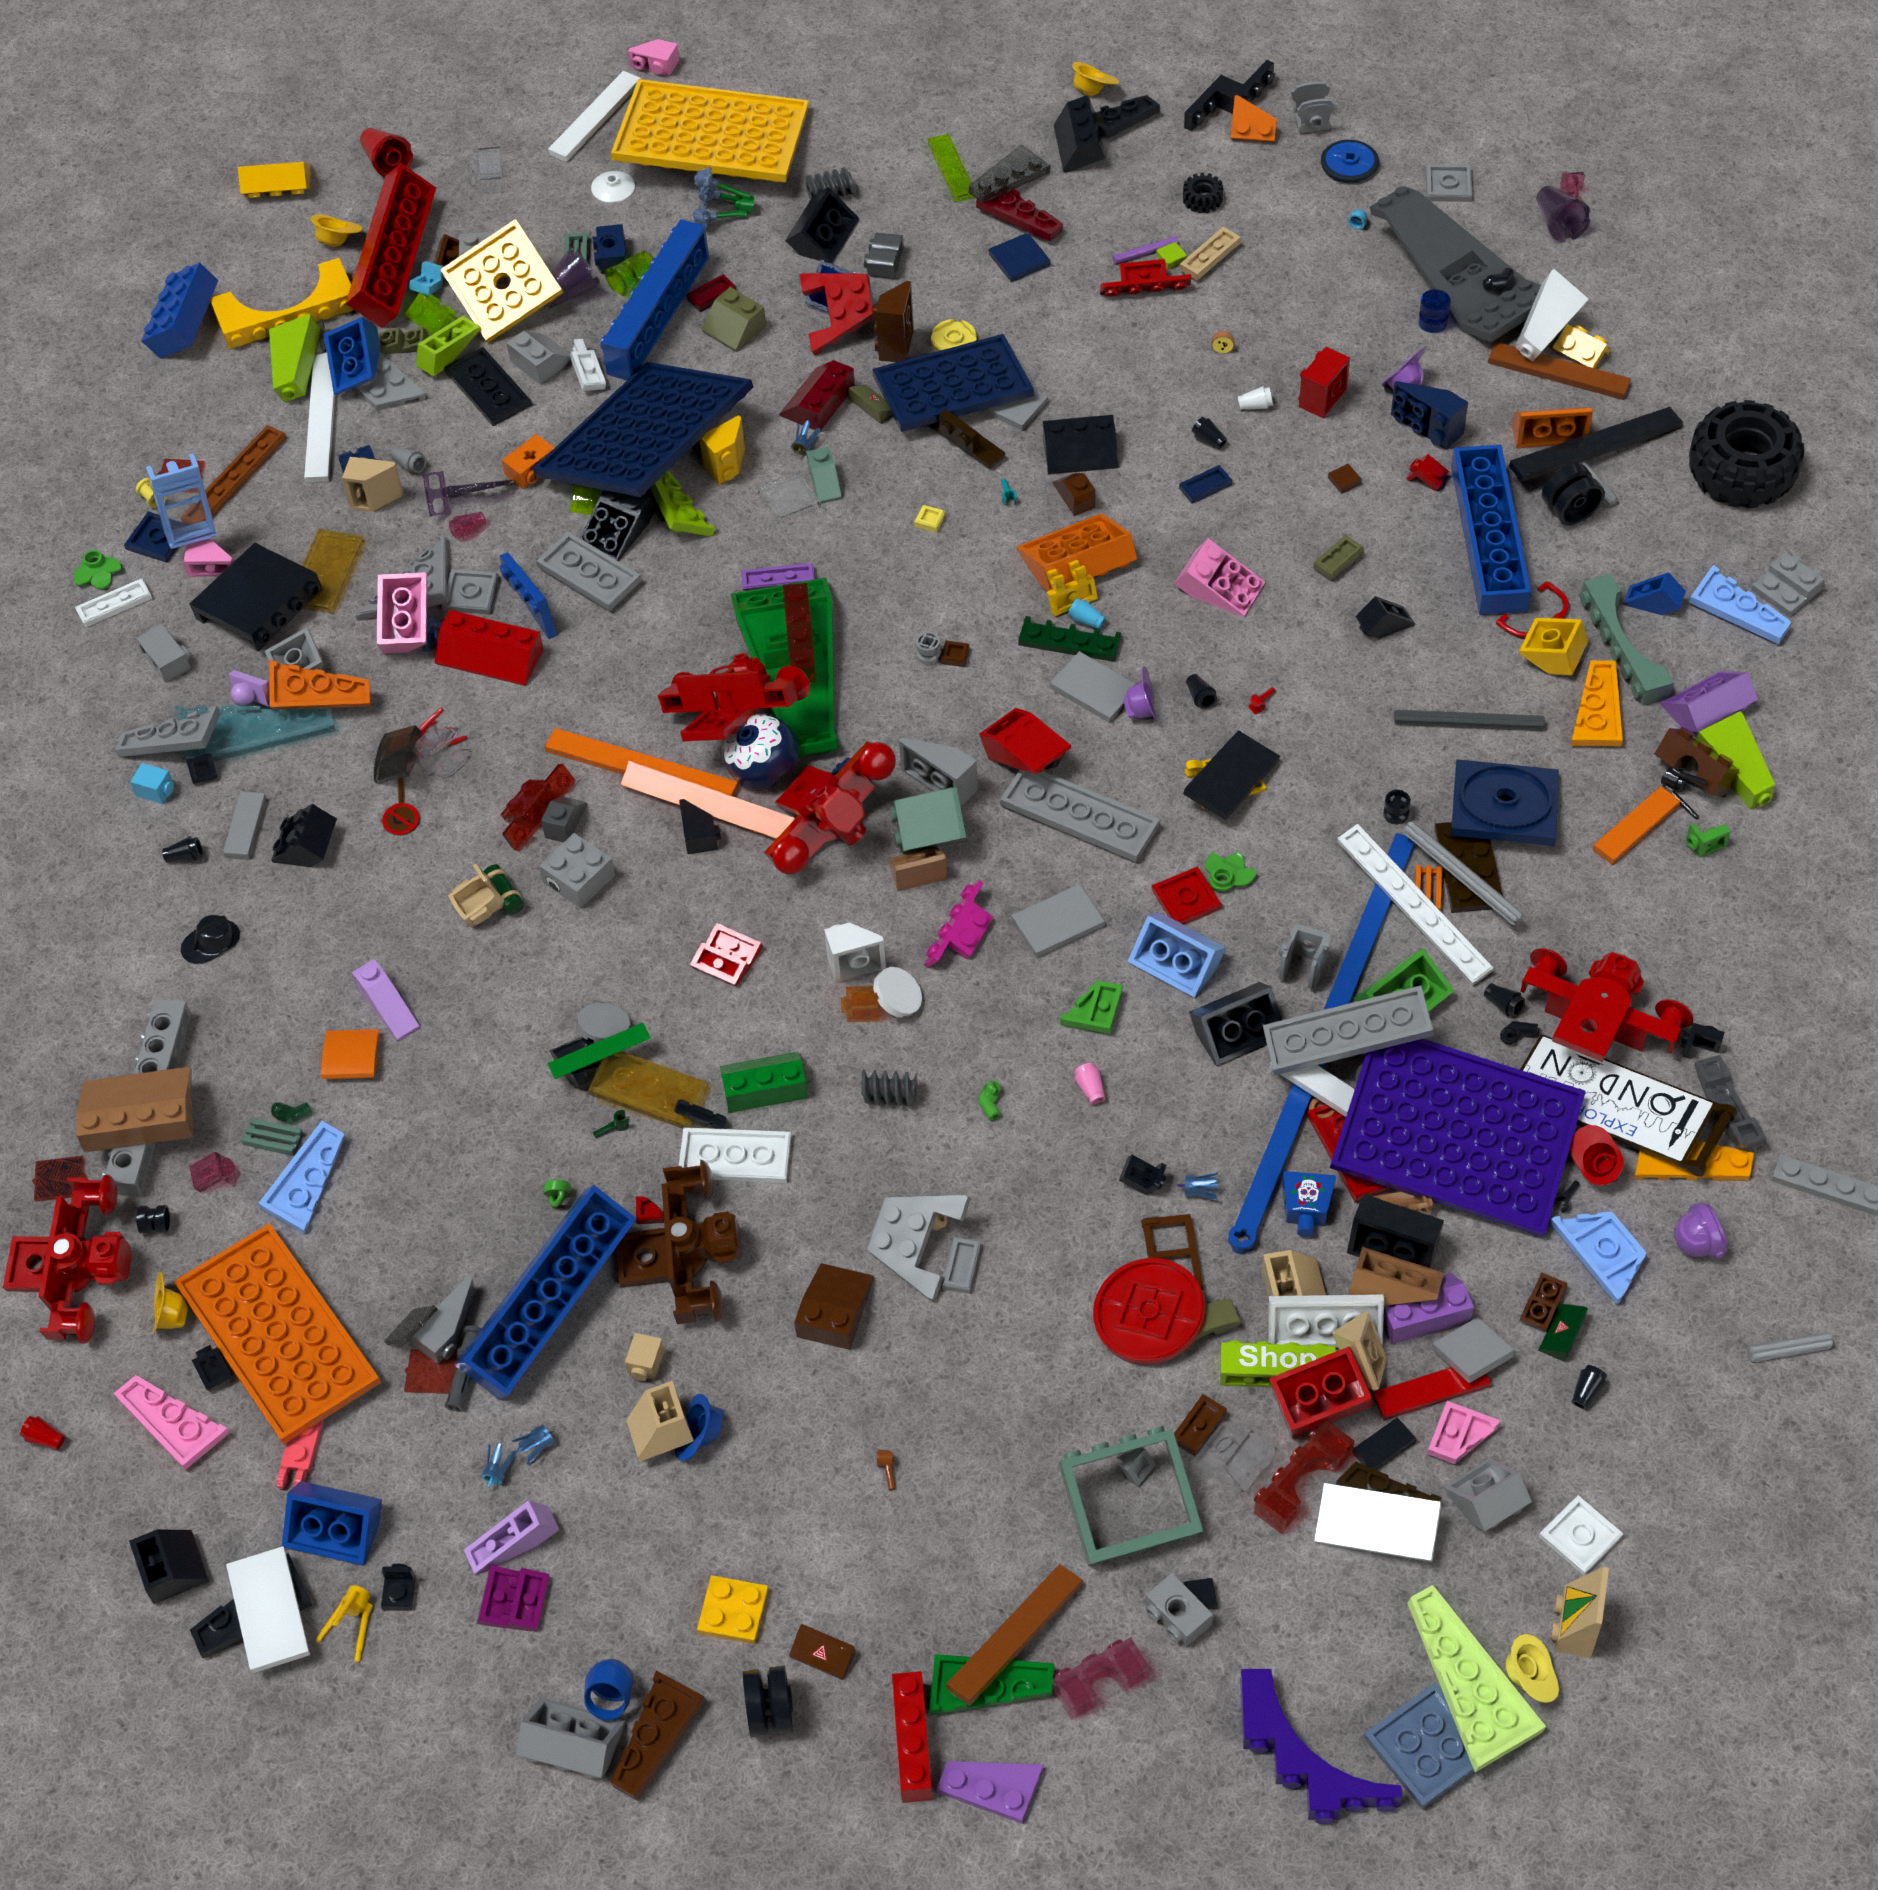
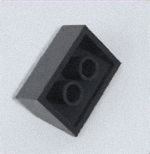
[1054,95,1106,173]
[785,187,859,264]
[1043,414,1118,475]
[1189,982,1282,1066]
[1347,1194,1444,1268]

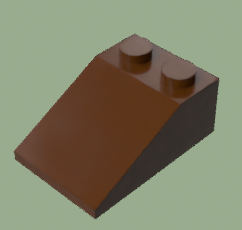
[794,1263,874,1350]

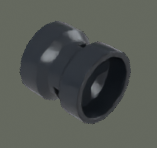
[1383,789,1411,825]
[136,1205,170,1234]

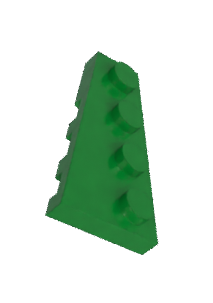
[929,1654,1054,1716]

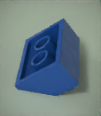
[282,1481,382,1565]

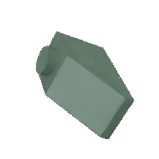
[806,446,842,504]

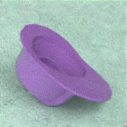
[1382,347,1426,390]
[1124,666,1157,721]

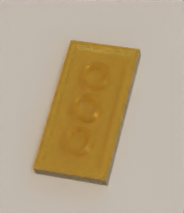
[302,529,365,614]
[588,1051,708,1129]

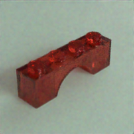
[783,583,816,683]
[1253,1420,1355,1534]

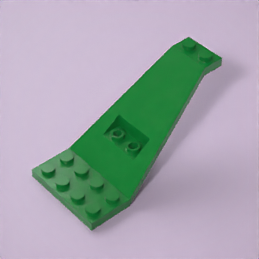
[730,577,838,758]

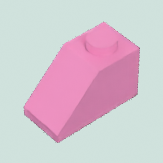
[184,539,233,577]

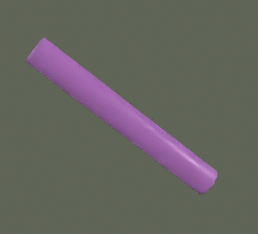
[1112,236,1178,264]

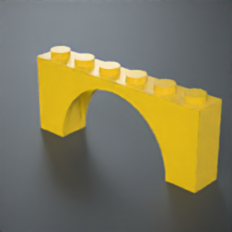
[210,258,354,349]

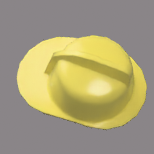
[1505,1634,1559,1703]

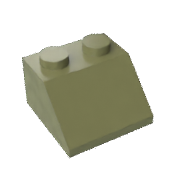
[702,287,766,352]

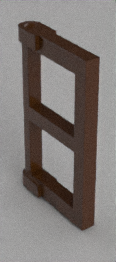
[1141,1214,1203,1290]

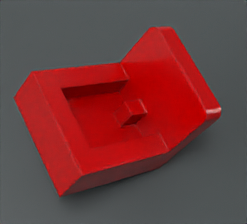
[1406,454,1449,491]

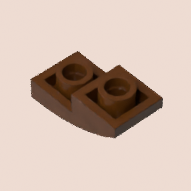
[1520,1272,1568,1332]

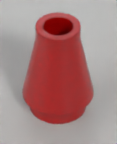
[20,1416,66,1451]

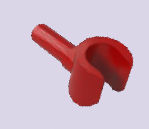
[1248,687,1276,714]

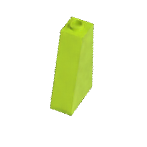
[269,313,321,402]
[1697,711,1775,810]

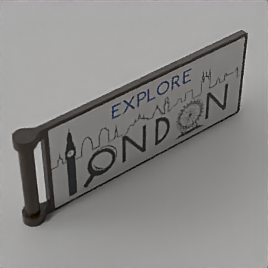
[1520,1034,1738,1177]

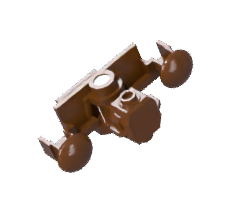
[616,1160,742,1325]

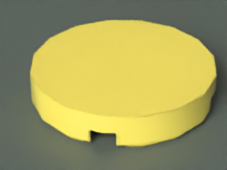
[931,319,976,352]

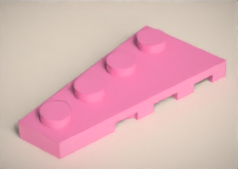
[113,1375,230,1470]

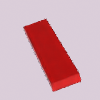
[1373,1367,1491,1421]

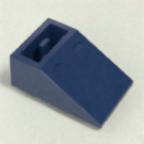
[1391,381,1468,450]

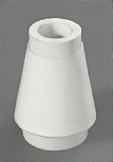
[1238,386,1273,410]

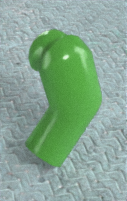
[978,1081,1001,1121]

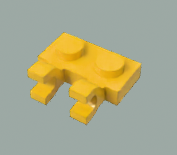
[1046,560,1098,616]

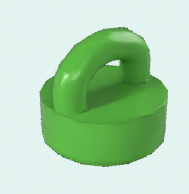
[543,1180,571,1208]

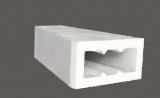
[1515,269,1588,362]

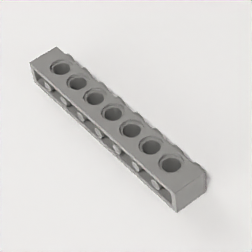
[102,999,191,1197]

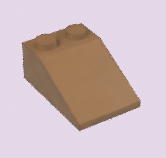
[1348,1247,1444,1306]

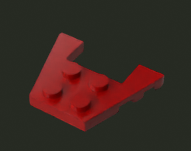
[799,273,874,355]

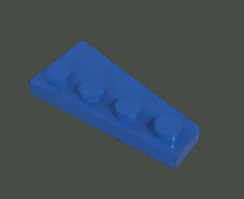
[499,552,557,639]

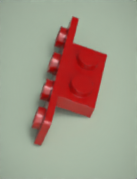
[1099,259,1192,297]

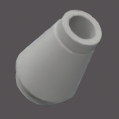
[392,447,426,474]

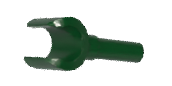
[593,1110,629,1138]

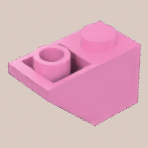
[628,39,679,76]

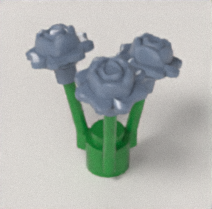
[693,167,754,229]

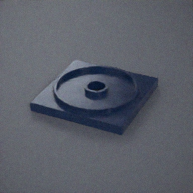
[1451,759,1559,846]

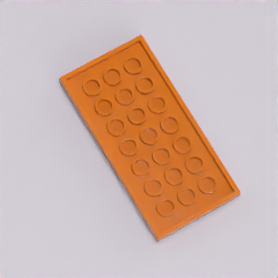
[173,1223,381,1445]

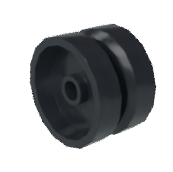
[1541,463,1605,526]
[743,1665,794,1738]

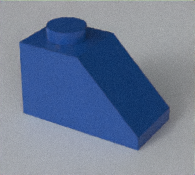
[1624,572,1686,615]

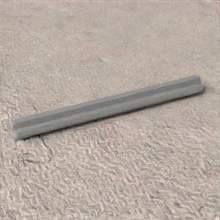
[1403,821,1523,925]

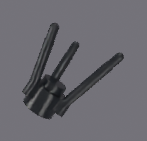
[1661,766,1727,819]

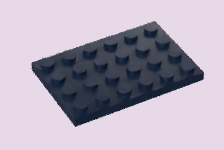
[872,334,1034,432]

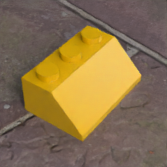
[237,162,311,198]

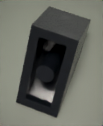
[1355,596,1415,638]
[679,799,721,854]

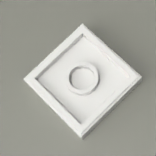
[1539,1495,1623,1576]

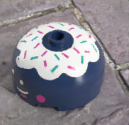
[723,714,800,790]

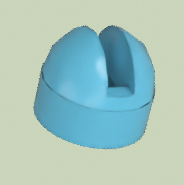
[1348,209,1368,230]

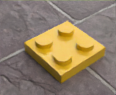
[697,1575,769,1644]

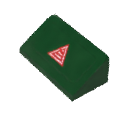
[1538,1304,1588,1362]

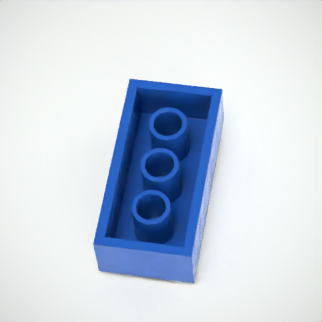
[141,262,219,358]

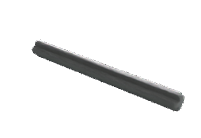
[1394,710,1545,731]

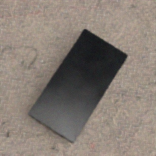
[444,347,532,426]
[1183,730,1280,821]

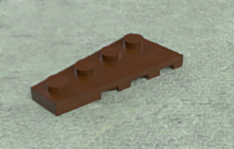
[611,1670,706,1801]

